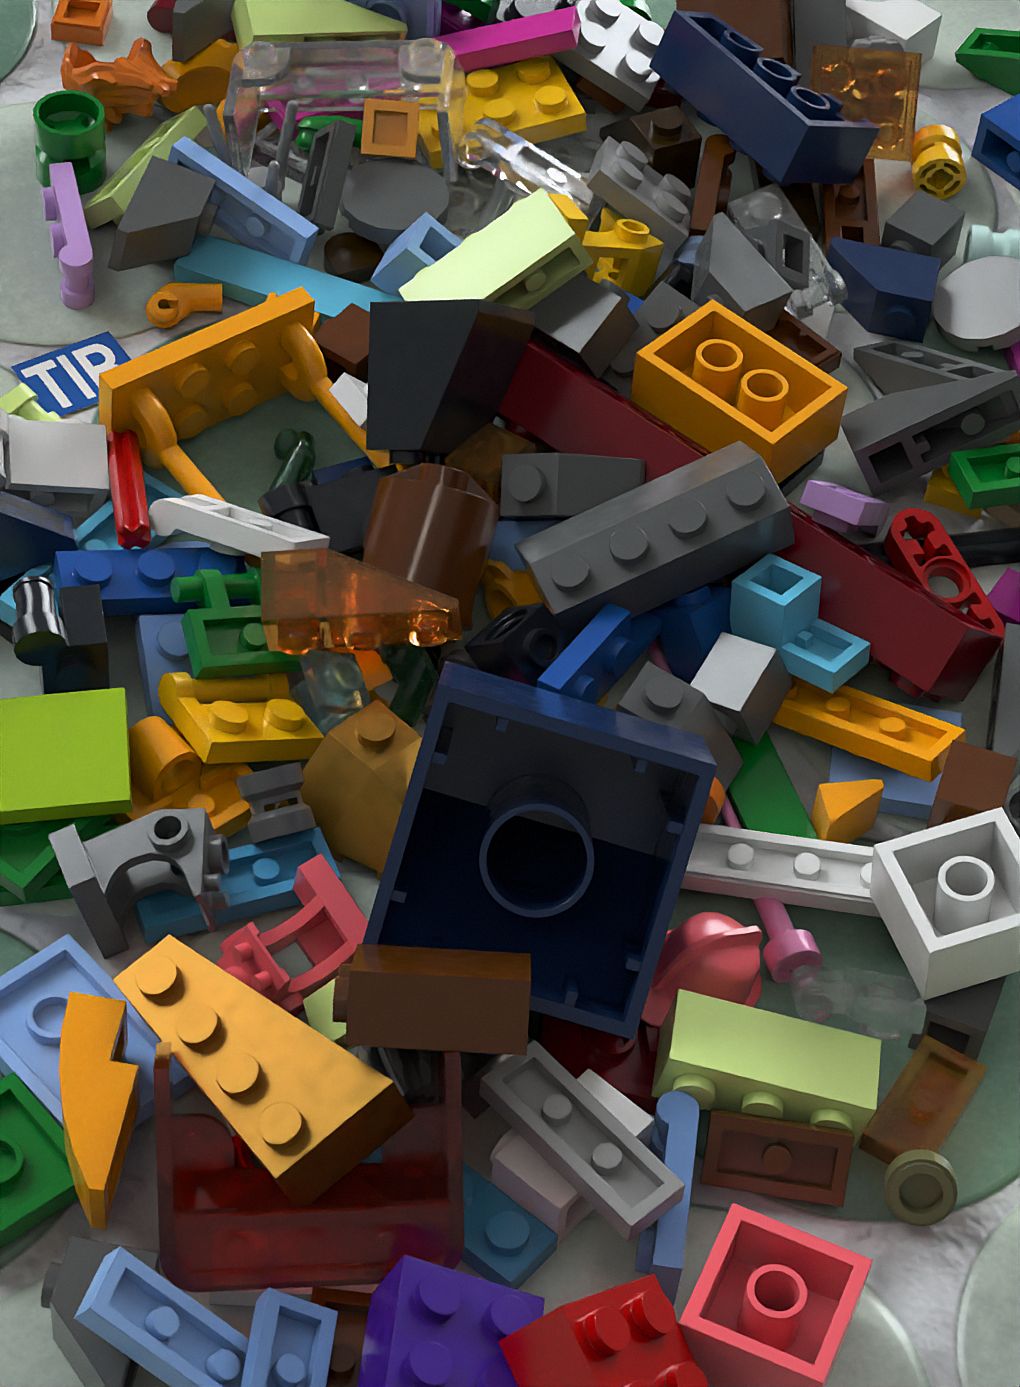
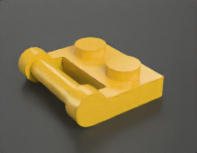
[158,672,324,764]

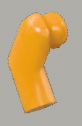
[145,282,222,328]

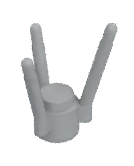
[203,100,298,202]

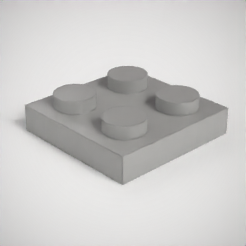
[550,0,665,113]
[586,136,695,253]

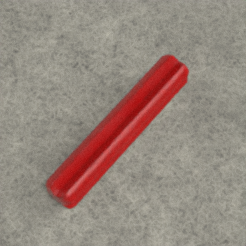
[106,428,152,549]

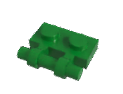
[170,566,322,679]

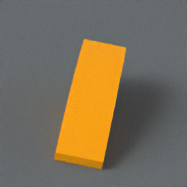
[59,992,140,1230]

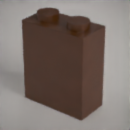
[333,944,531,1056]

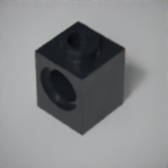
[464,603,571,688]

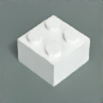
[869,807,1020,1000]

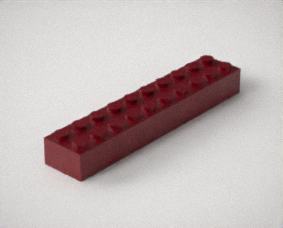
[496,336,1003,703]

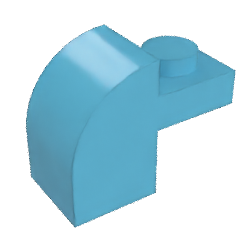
[730,553,871,693]

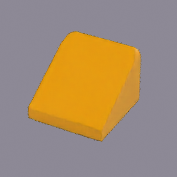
[810,779,884,844]

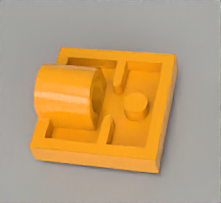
[113,716,275,839]

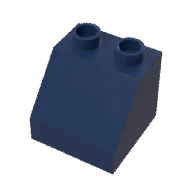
[362,661,718,1040]

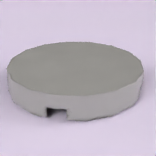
[932,256,1020,352]

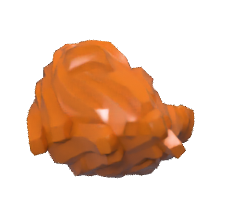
[60,37,180,133]

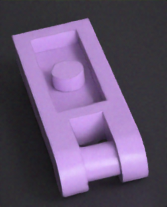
[41,162,95,309]
[799,480,891,537]

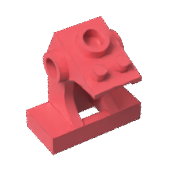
[215,853,368,1017]

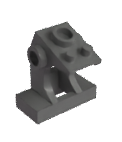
[48,808,230,959]

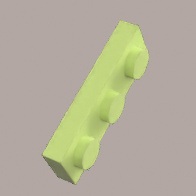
[82,105,207,230]

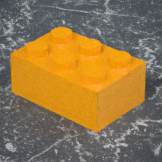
[630,299,848,484]

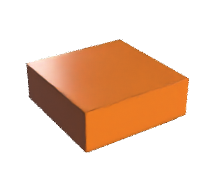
[51,0,113,46]

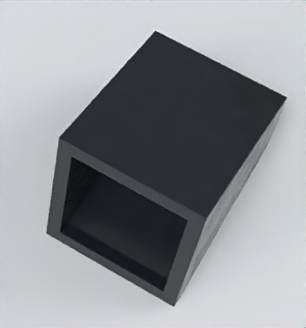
[366,299,535,468]

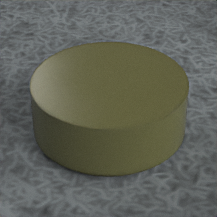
[884,1149,958,1226]

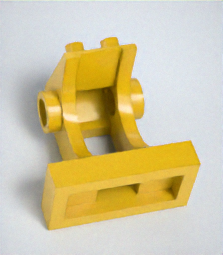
[546,193,665,297]

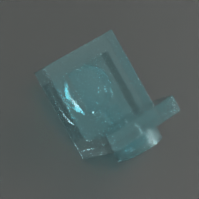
[290,650,371,737]

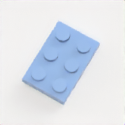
[0,934,196,1131]

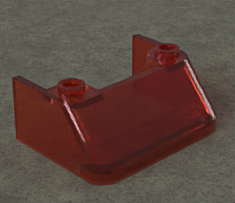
[153,1042,465,1292]

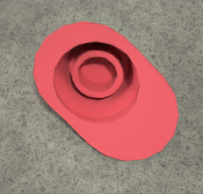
[641,912,762,1028]

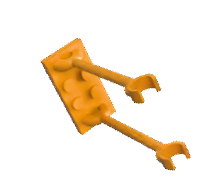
[98,286,541,715]

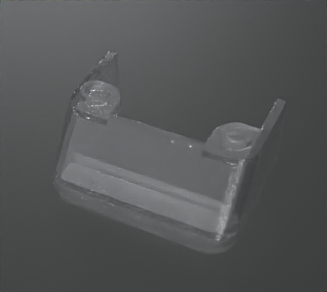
[223,38,466,182]

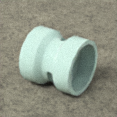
[962,224,1020,265]

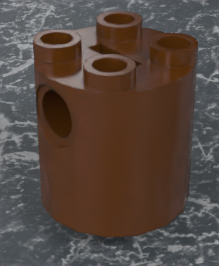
[349,463,501,643]

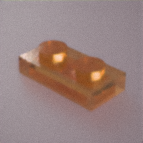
[858,1035,988,1165]

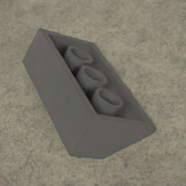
[514,440,795,642]

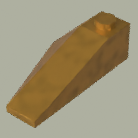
[278,699,423,881]

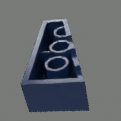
[649,10,881,186]

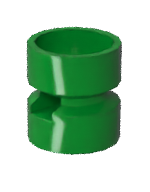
[33,90,107,195]

